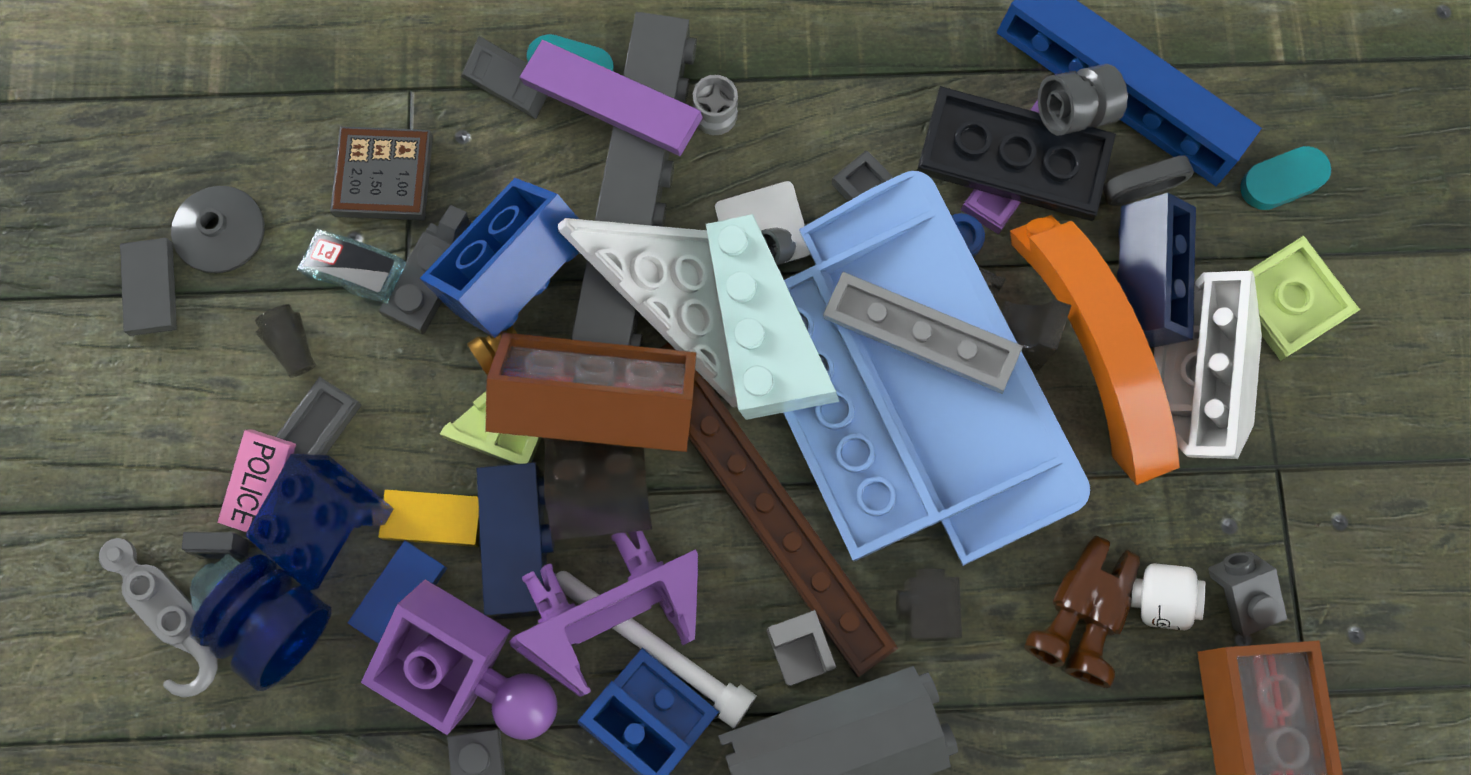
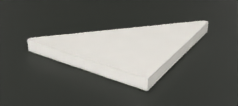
[558,218,738,407]

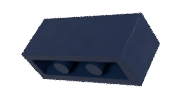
[1117,193,1196,348]
[477,463,556,620]

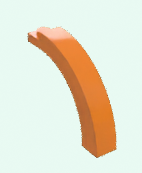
[1010,215,1180,485]

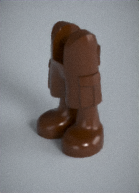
[1024,535,1140,688]

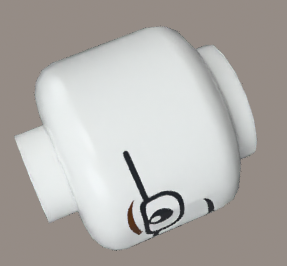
[1131,563,1206,630]

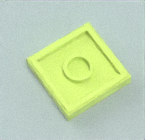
[1248,236,1360,361]

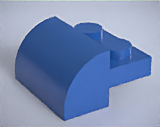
[578,648,719,775]

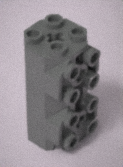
[719,666,958,775]

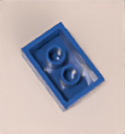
[419,178,579,338]

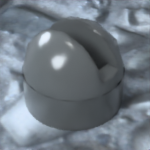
[761,227,796,265]

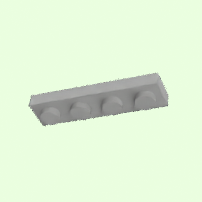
[823,272,1023,394]

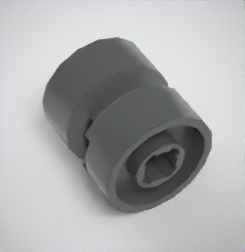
[1038,63,1128,135]

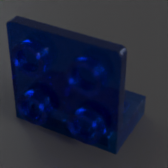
[246,454,394,591]

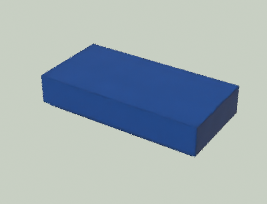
[347,540,447,644]

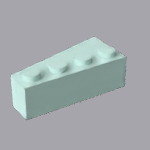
[706,214,839,420]

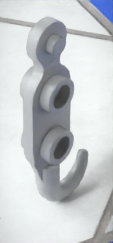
[99,538,218,697]

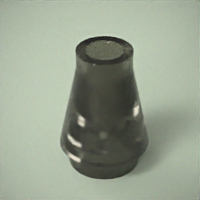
[255,304,316,378]

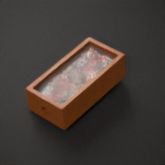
[485,333,697,452]
[1197,640,1343,775]

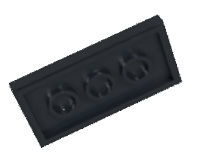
[917,86,1116,221]

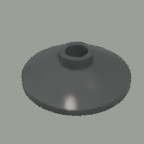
[171,186,265,274]

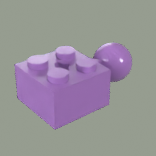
[361,579,557,740]

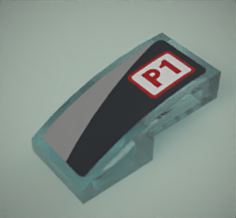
[297,229,407,303]

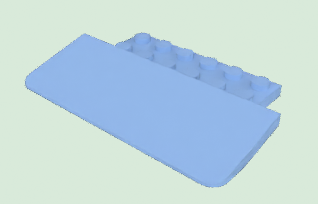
[784,171,1090,566]

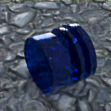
[190,554,332,691]

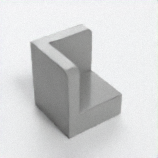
[767,610,836,686]

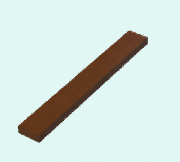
[659,342,898,678]

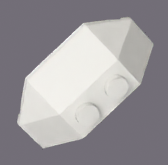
[1154,271,1262,459]

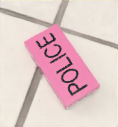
[217,429,296,538]

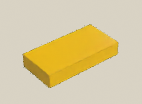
[378,490,480,547]

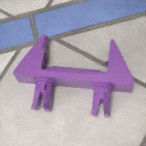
[509,522,698,697]

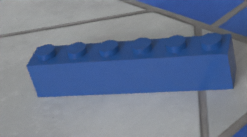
[996,0,1262,187]

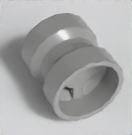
[693,75,738,136]

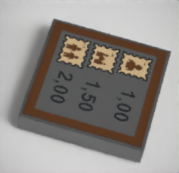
[330,126,433,221]

